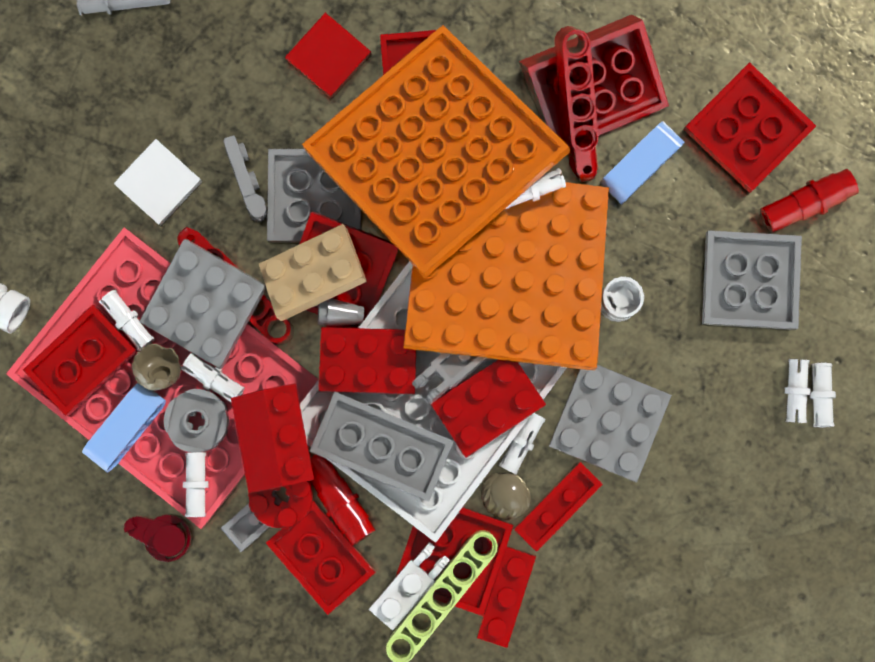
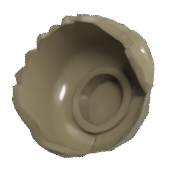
[132,344,181,391]
[481,473,531,520]

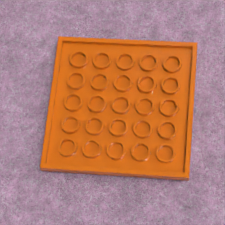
[302,25,570,278]
[403,182,609,371]

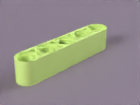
[386,530,498,662]

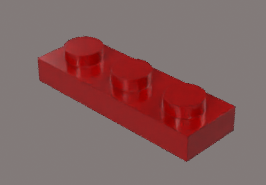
[514,462,603,552]
[477,546,536,648]

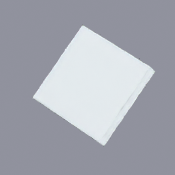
[114,139,202,226]

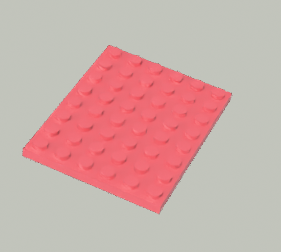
[6,227,319,529]

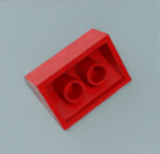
[231,383,314,493]

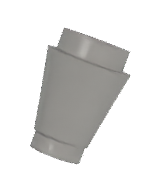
[318,298,364,328]

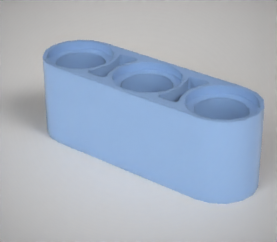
[600,121,685,205]
[82,383,166,473]

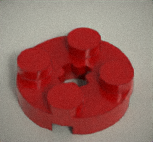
[248,481,313,528]

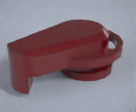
[124,514,192,562]

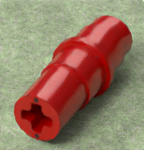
[760,169,859,233]
[310,454,376,546]

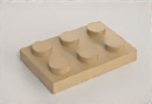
[259,224,367,321]

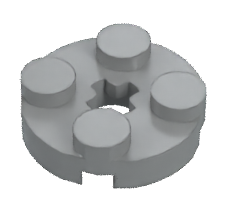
[164,389,229,453]

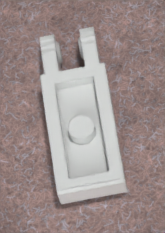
[369,542,450,631]

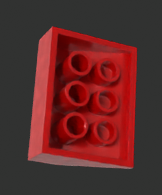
[519,15,669,144]

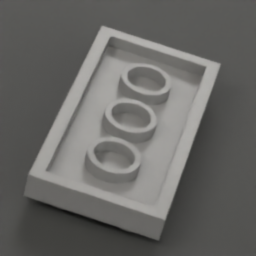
[310,392,454,501]

